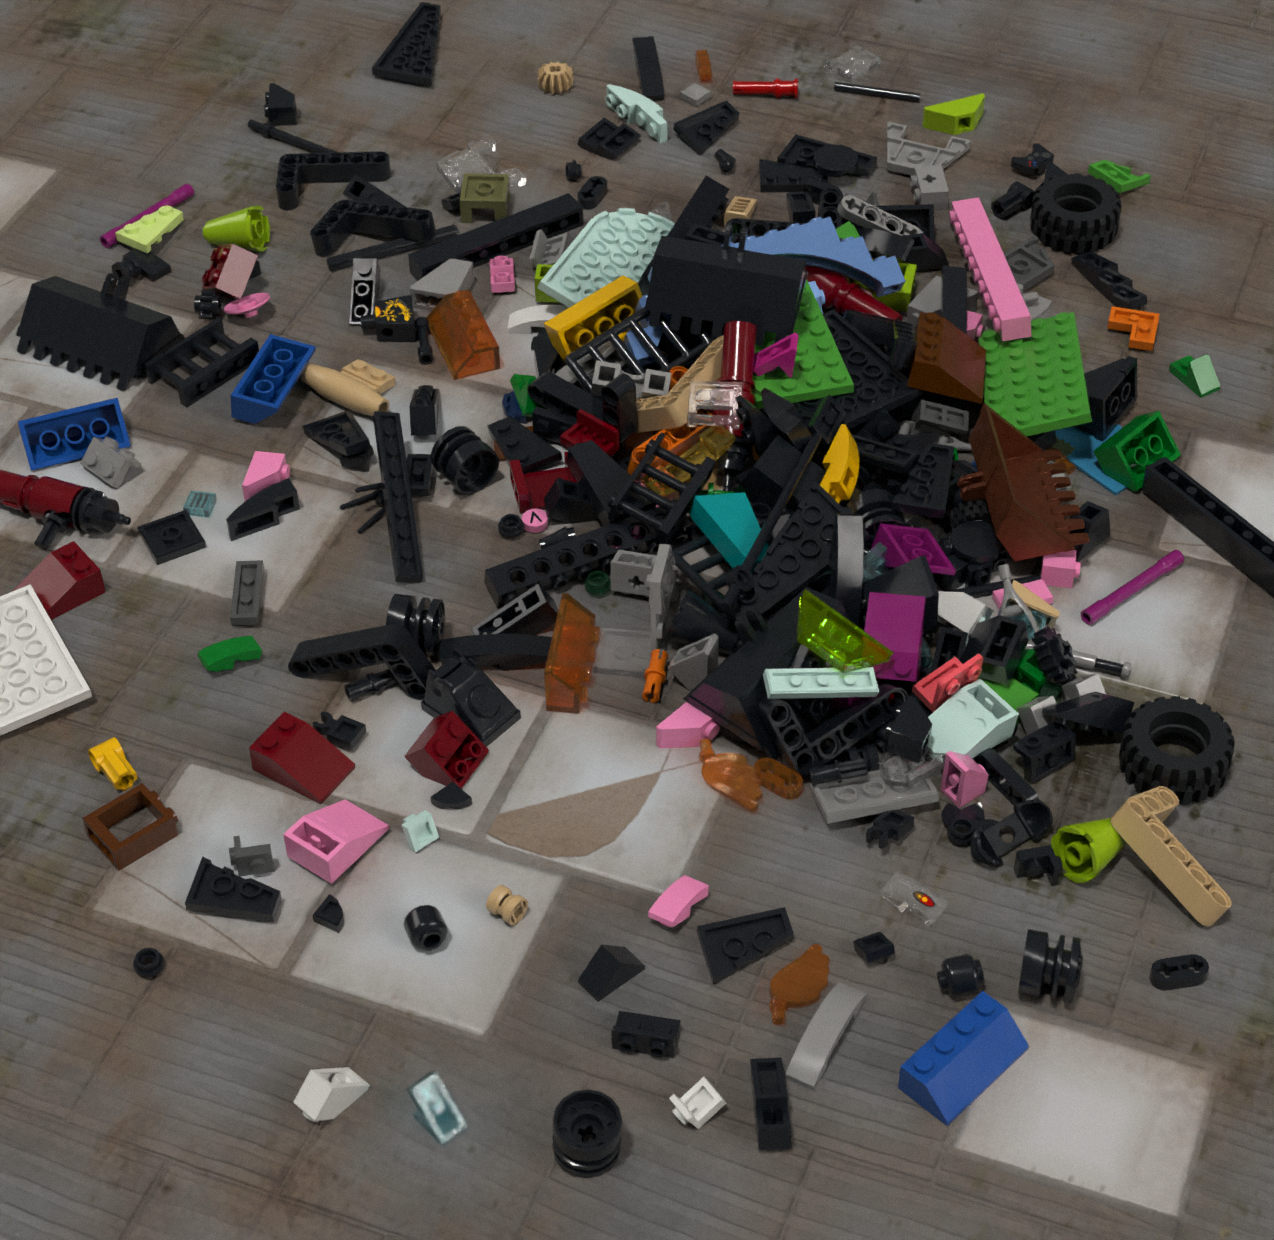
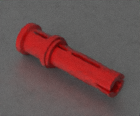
[733,78,798,98]

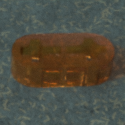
[695,50,712,82]
[753,758,803,800]

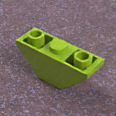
[922,93,985,135]

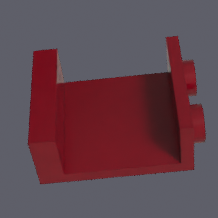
[509,452,578,514]

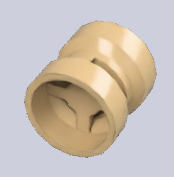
[486,885,528,925]

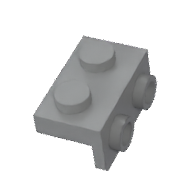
[530,229,572,269]
[80,437,142,488]

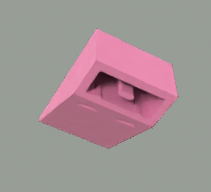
[283,799,390,884]

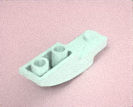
[605,84,668,143]

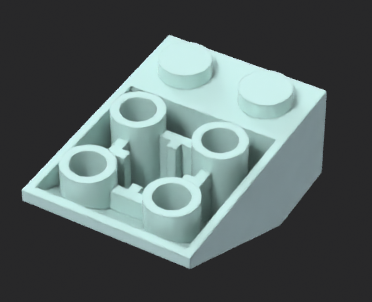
[926,679,1019,765]

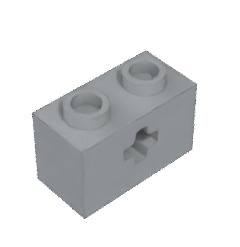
[910,165,949,211]
[611,550,653,598]

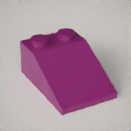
[871,523,956,575]
[860,592,926,682]

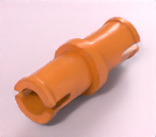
[642,649,668,703]

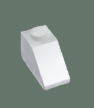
[293,1067,370,1122]

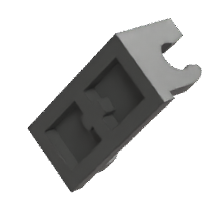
[912,400,969,441]

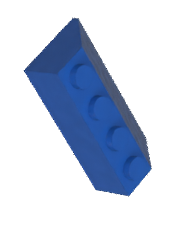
[231,334,316,424]
[18,397,131,471]
[898,991,1029,1126]

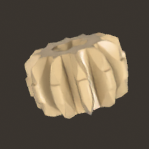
[537,61,573,95]

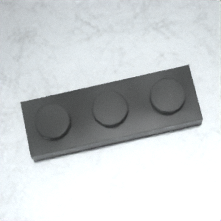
[230,560,264,626]

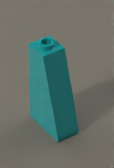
[690,492,769,573]

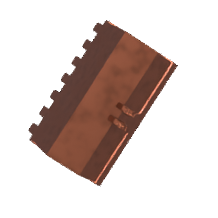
[957,403,1090,561]

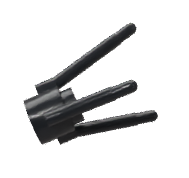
[340,482,386,534]

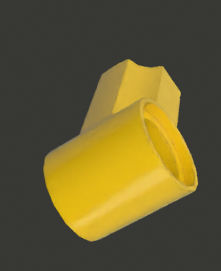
[88,737,138,791]

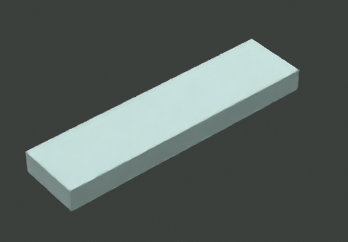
[763,667,879,699]

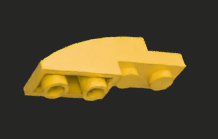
[820,424,859,504]

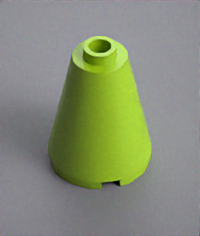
[203,205,270,252]
[1051,817,1127,883]

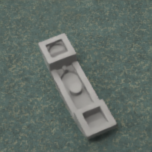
[785,982,867,1090]

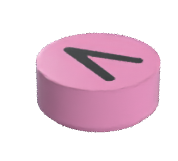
[522,509,548,533]

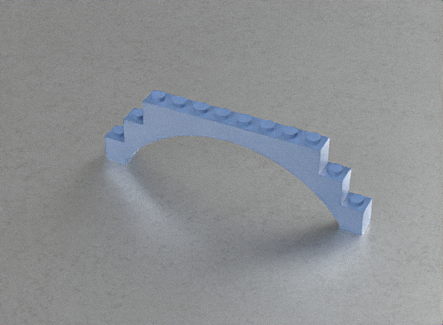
[623,217,906,366]

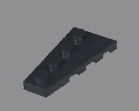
[777,135,877,176]

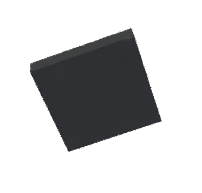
[137,510,206,565]

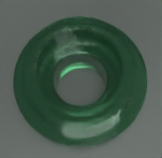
[585,571,611,595]

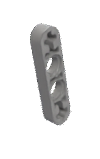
[837,195,923,235]

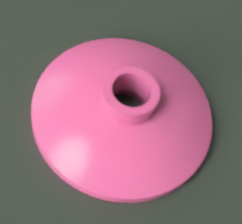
[224,293,270,318]

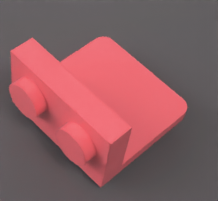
[912,654,984,712]

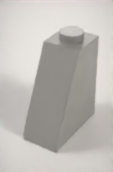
[410,258,474,315]
[907,275,978,328]

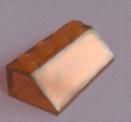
[426,289,500,380]
[544,593,601,714]

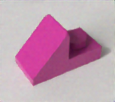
[753,332,799,378]

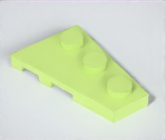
[115,205,184,254]

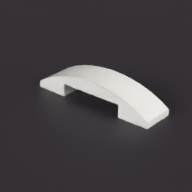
[507,305,568,334]

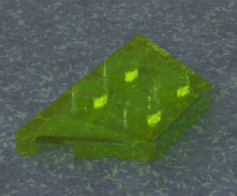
[797,589,894,673]

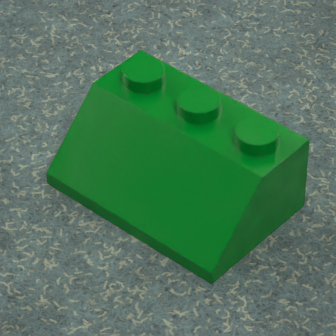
[1093,410,1181,491]

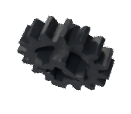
[1032,626,1077,686]

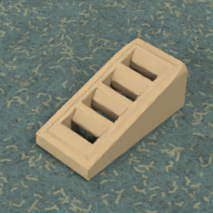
[724,196,757,227]
[1008,580,1060,628]

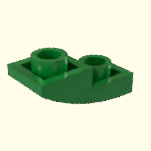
[197,636,262,672]

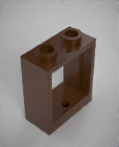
[82,783,178,871]

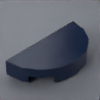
[502,391,527,424]

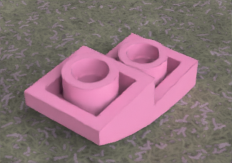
[490,256,515,293]
[648,875,709,927]

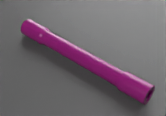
[100,183,194,248]
[1080,549,1184,625]

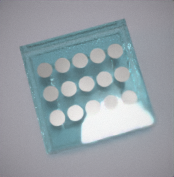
[183,490,217,517]

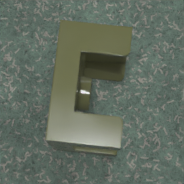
[460,173,510,223]

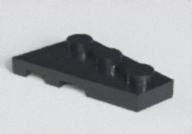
[487,416,563,474]
[185,856,282,922]

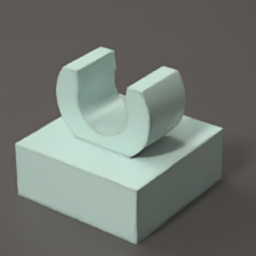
[402,810,439,852]

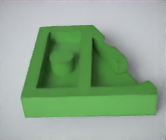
[1087,160,1151,193]

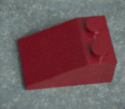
[11,541,106,620]
[249,711,356,804]

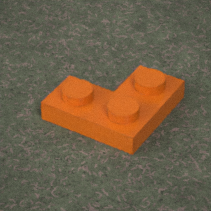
[1107,306,1160,351]

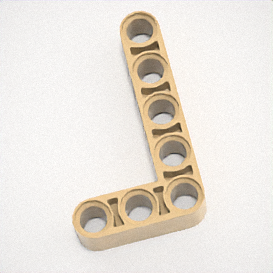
[635,335,724,433]
[1110,786,1232,927]

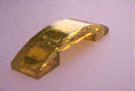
[641,421,735,496]

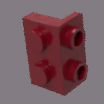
[560,409,619,456]

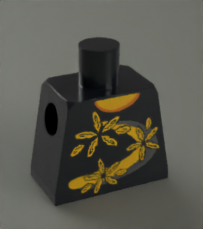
[360,295,416,342]

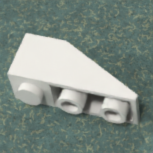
[937,591,995,635]

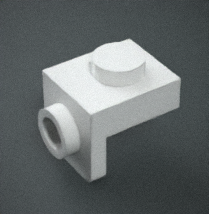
[669,1077,727,1129]

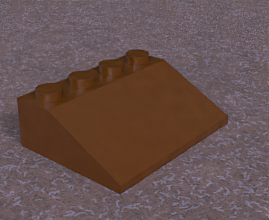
[907,312,986,404]

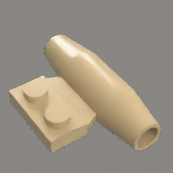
[300,359,395,416]

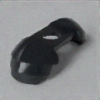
[970,800,1053,865]

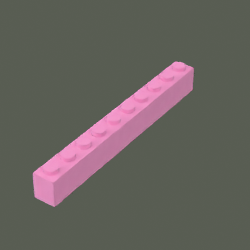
[949,197,1031,341]

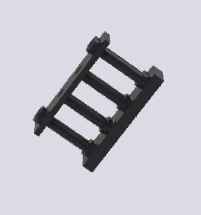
[145,317,259,408]
[607,432,716,546]

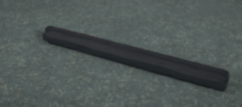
[326,225,459,271]

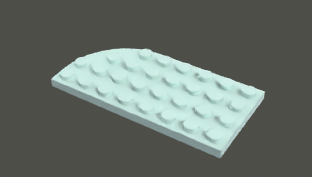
[537,208,675,308]

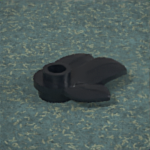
[942,803,999,845]

